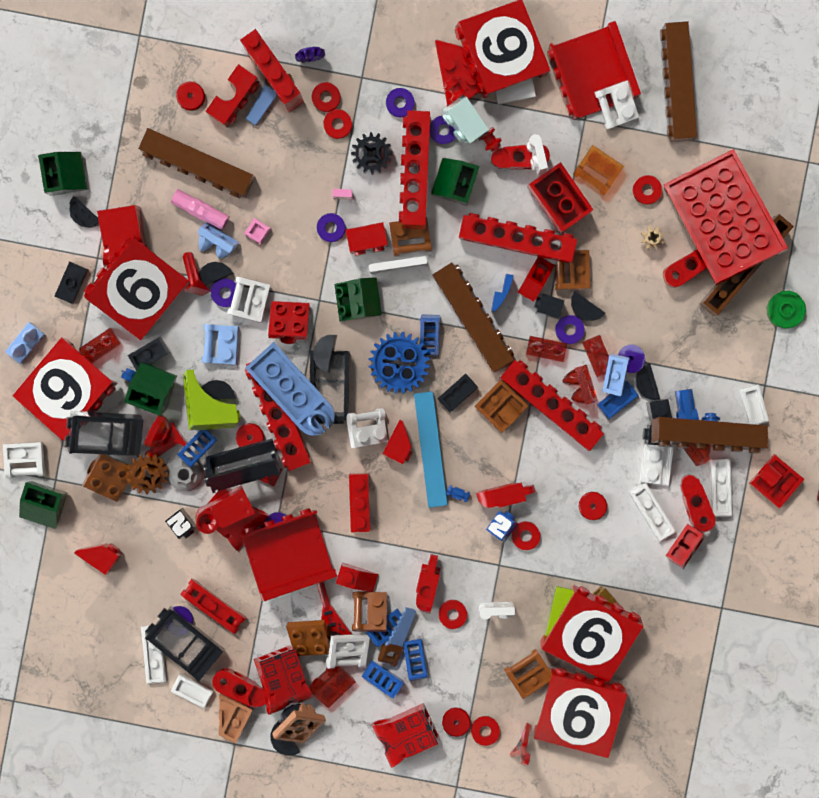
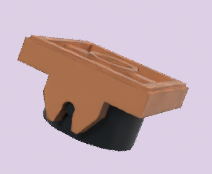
[272,703,326,743]

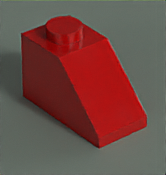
[518,257,555,302]
[382,419,413,464]
[74,543,122,575]
[335,562,378,592]

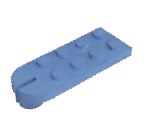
[245,342,335,436]

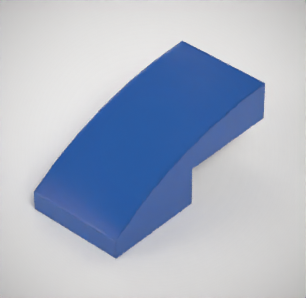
[491,274,514,312]

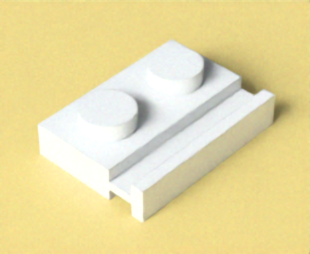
[640,444,673,485]

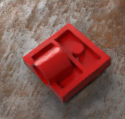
[268,301,310,344]
[749,454,804,509]

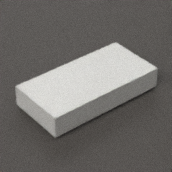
[495,78,536,105]
[739,385,769,425]
[171,673,214,709]

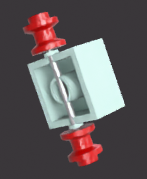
[442,76,502,152]

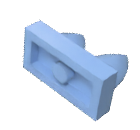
[197,223,239,259]
[5,322,45,364]
[602,354,630,396]

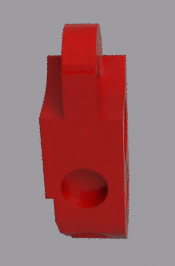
[491,145,550,170]
[663,249,706,288]
[679,474,716,532]
[476,482,536,508]
[416,554,441,614]
[212,668,265,707]

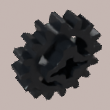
[351,132,393,175]

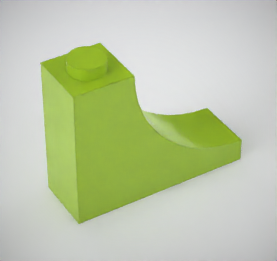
[182,369,240,431]

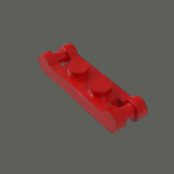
[180,578,247,634]

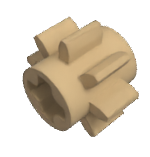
[640,226,664,250]

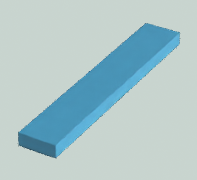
[414,391,447,508]

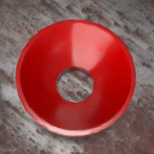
[144,414,171,448]

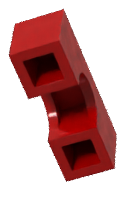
[205,64,259,128]
[349,473,371,532]

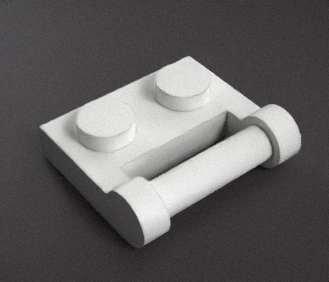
[594,81,639,129]
[527,134,548,175]
[227,276,270,322]
[346,408,388,448]
[3,442,46,479]
[478,601,515,620]
[326,634,370,669]

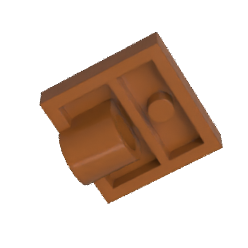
[474,379,528,433]
[82,454,130,502]
[286,620,331,656]

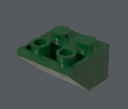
[38,152,88,196]
[431,158,480,206]
[334,277,382,322]
[124,362,177,416]
[19,481,68,529]

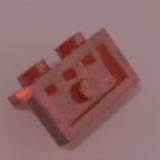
[309,666,356,708]

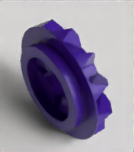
[295,46,325,63]

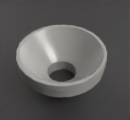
[168,457,203,491]

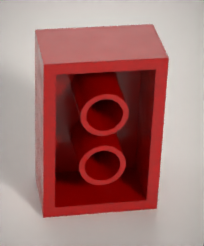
[527,162,594,234]

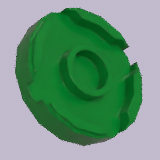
[766,290,806,329]

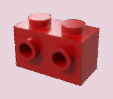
[345,222,388,256]

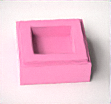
[332,189,353,200]
[244,218,271,245]

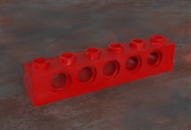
[399,110,430,229]
[459,213,577,264]
[499,360,604,451]
[245,362,312,471]

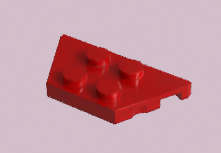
[435,40,479,106]

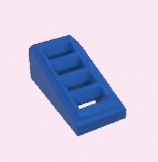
[420,314,440,355]
[177,430,218,467]
[366,608,402,648]
[403,639,428,681]
[361,660,404,699]

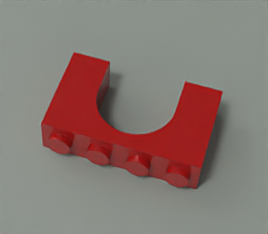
[240,29,304,113]

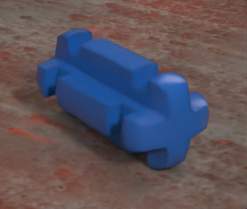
[446,485,470,502]

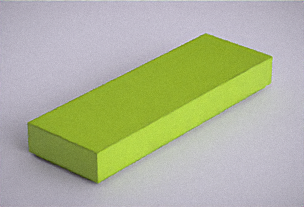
[545,586,574,636]

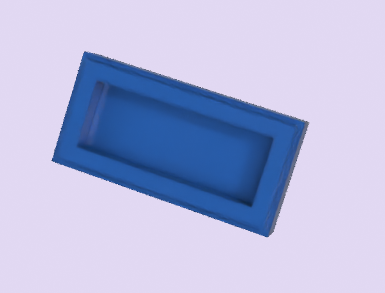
[597,381,639,419]

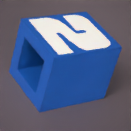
[486,511,518,542]

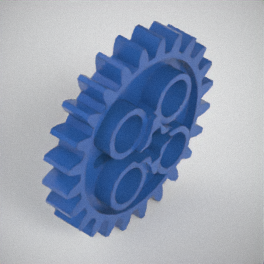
[368,332,431,394]

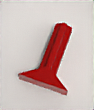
[183,252,211,296]
[145,422,188,457]

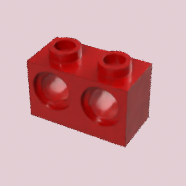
[666,524,705,570]

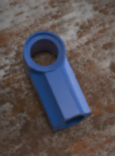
[675,389,699,420]

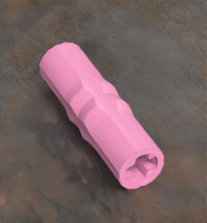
[171,189,230,230]

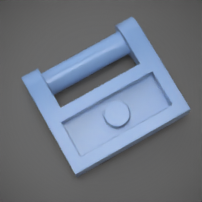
[201,324,239,365]

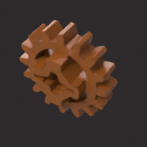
[126,453,169,495]

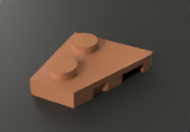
[219,693,254,744]

